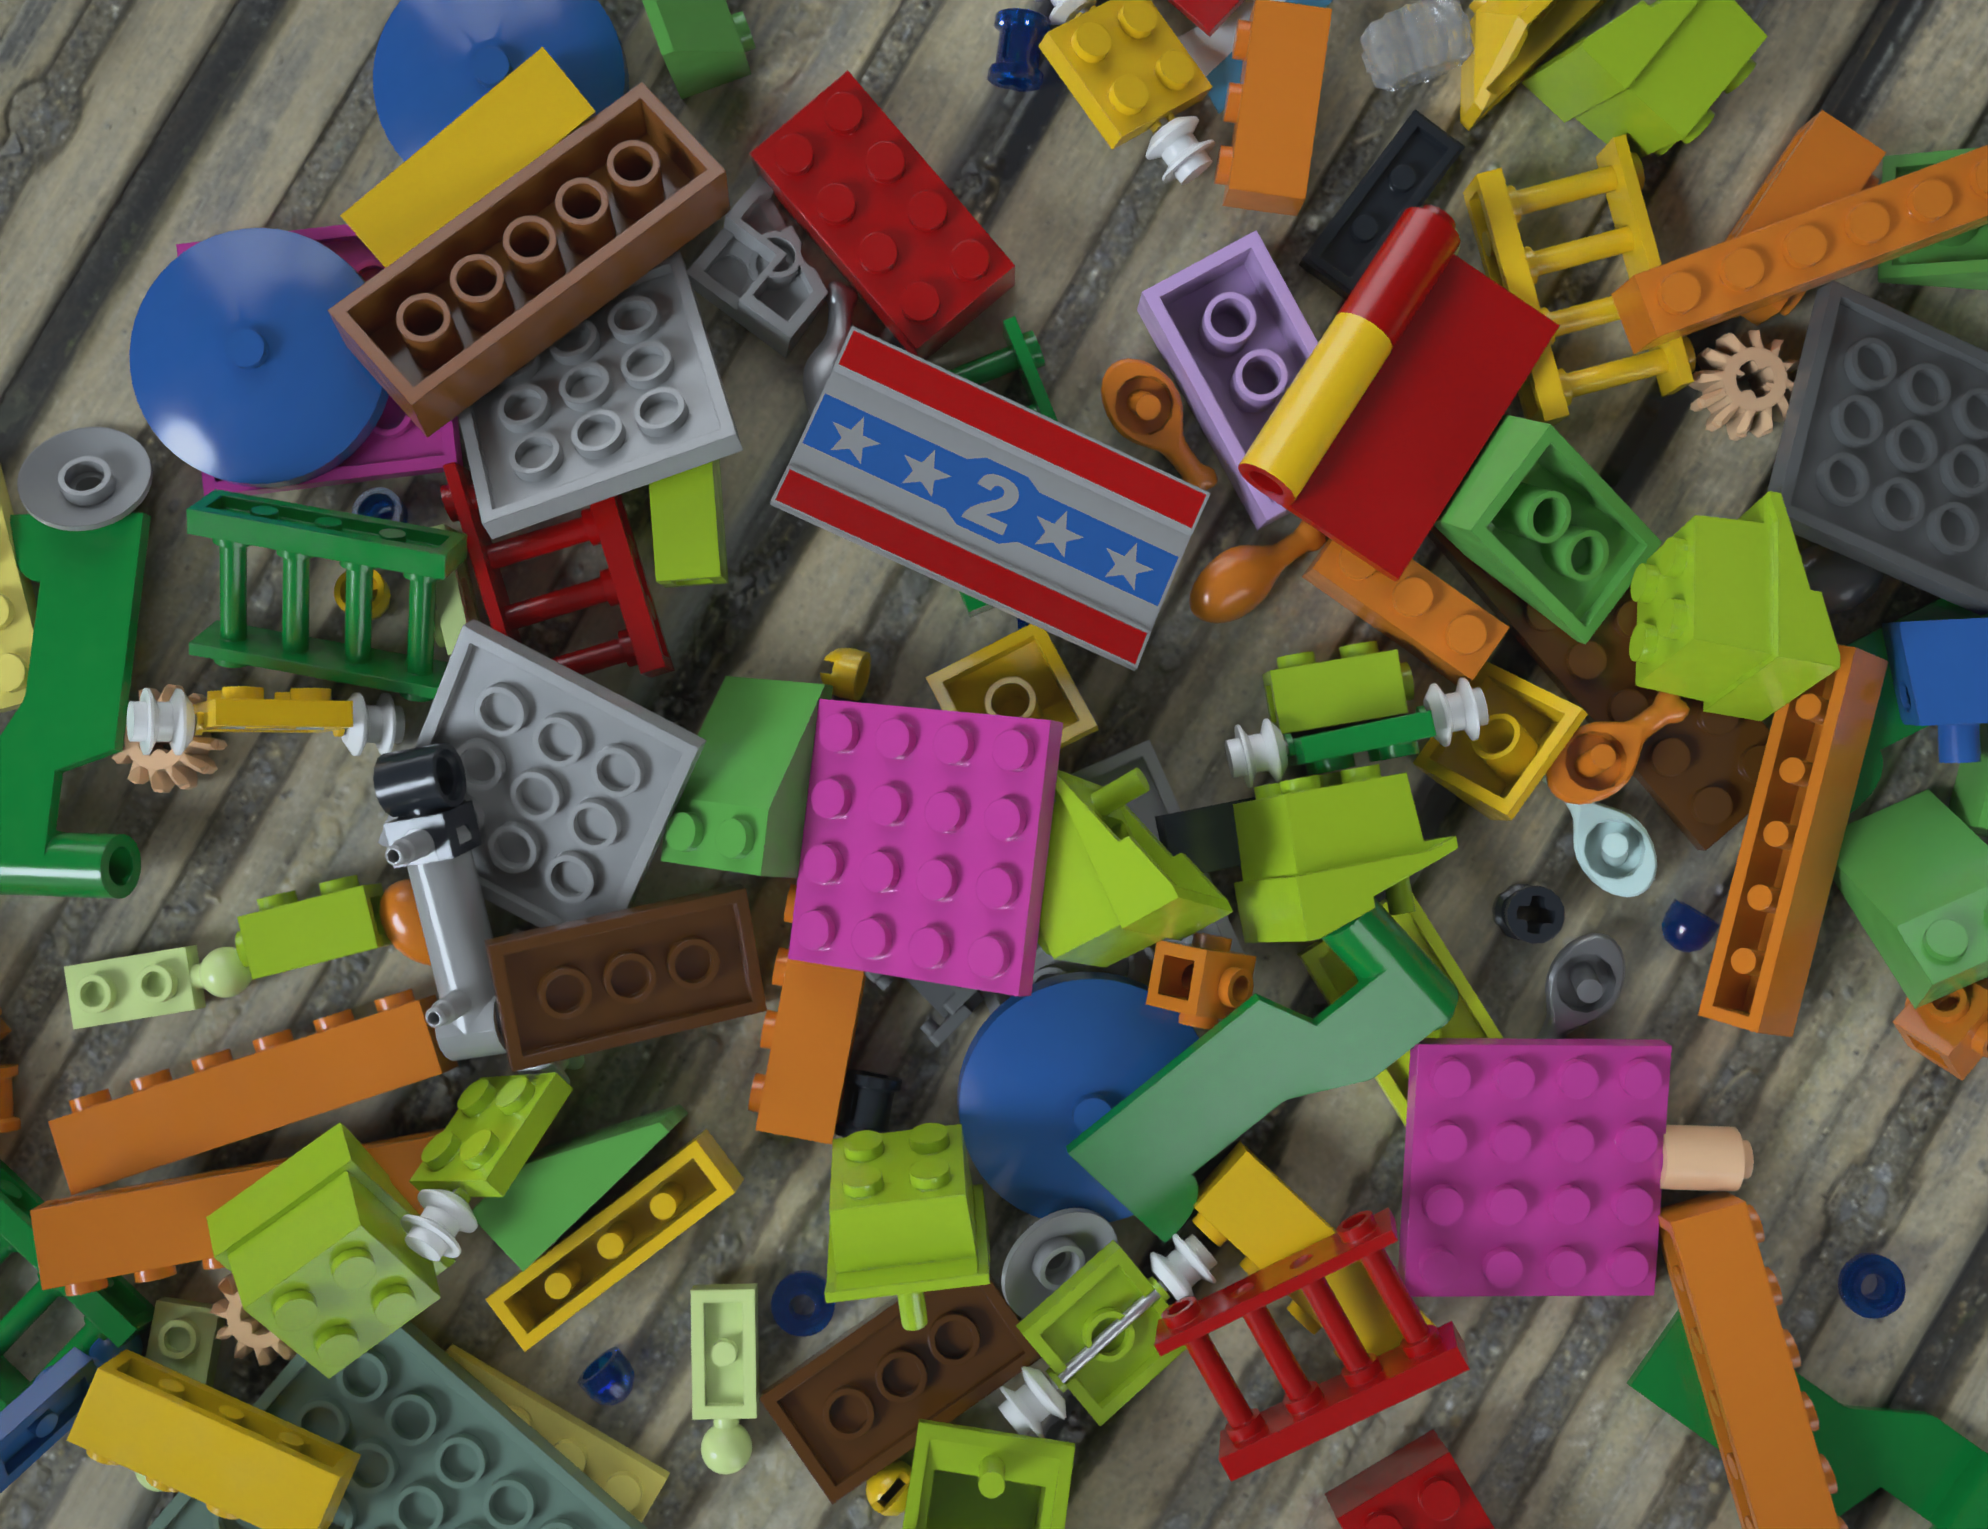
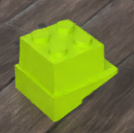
[1522,0,1768,158]
[1629,491,1840,721]
[1233,764,1458,943]
[1037,768,1233,968]
[206,1122,456,1379]
[824,1123,990,1331]
[902,1419,1075,1529]

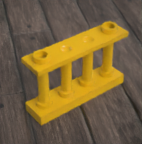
[1463,134,1696,426]

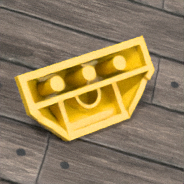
[1460,0,1607,131]

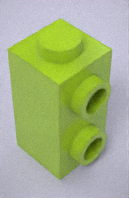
[649,459,729,588]
[1262,641,1414,735]
[235,875,393,980]

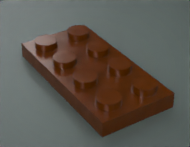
[484,884,767,1072]
[759,1274,1042,1505]

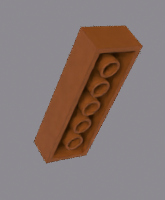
[328,82,731,438]

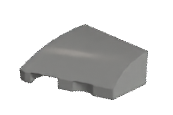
[687,176,828,358]

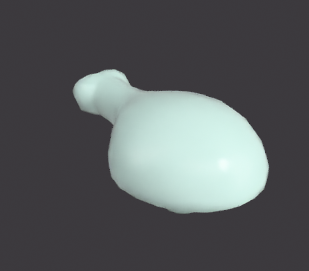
[1542,774,1657,898]

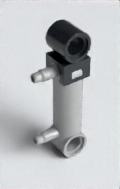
[373,743,506,1061]

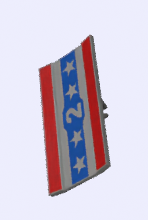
[770,326,1211,671]

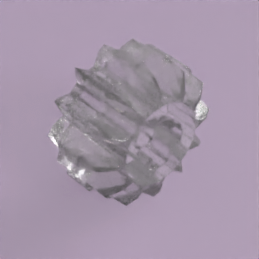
[1360,0,1474,92]

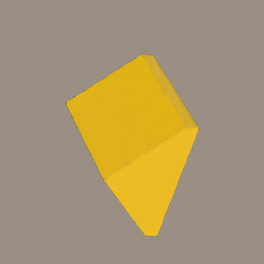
[925,624,1099,749]
[1413,661,1588,821]

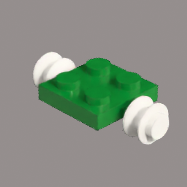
[1225,677,1489,788]

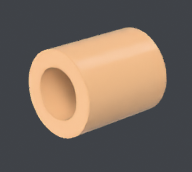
[1660,1125,1754,1192]

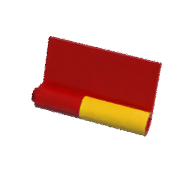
[1238,205,1560,582]

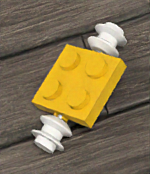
[1034,0,1216,185]
[127,686,405,756]

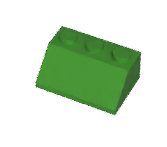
[642,0,756,100]

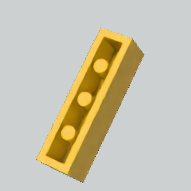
[340,47,596,268]
[485,1128,744,1352]
[1192,1141,1437,1360]
[66,1349,361,1529]

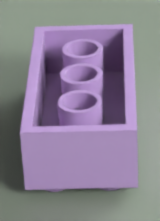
[1137,230,1318,531]

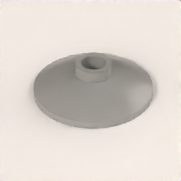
[17,427,153,531]
[1001,1208,1119,1319]

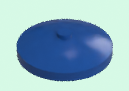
[373,0,629,162]
[129,228,389,488]
[957,972,1199,1223]

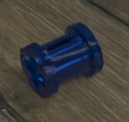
[987,8,1051,92]

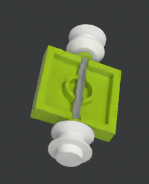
[400,1055,585,1261]
[998,1234,1218,1438]

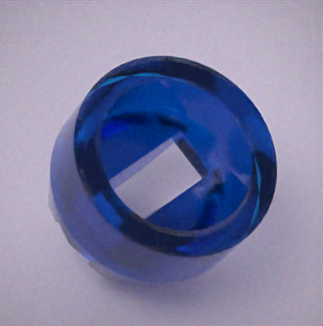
[352,487,409,523]
[1662,898,1720,953]
[577,1347,634,1406]

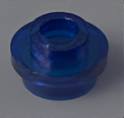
[1838,1253,1906,1319]
[771,1270,836,1337]

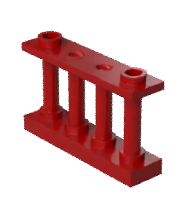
[440,462,675,678]
[1154,1207,1470,1482]

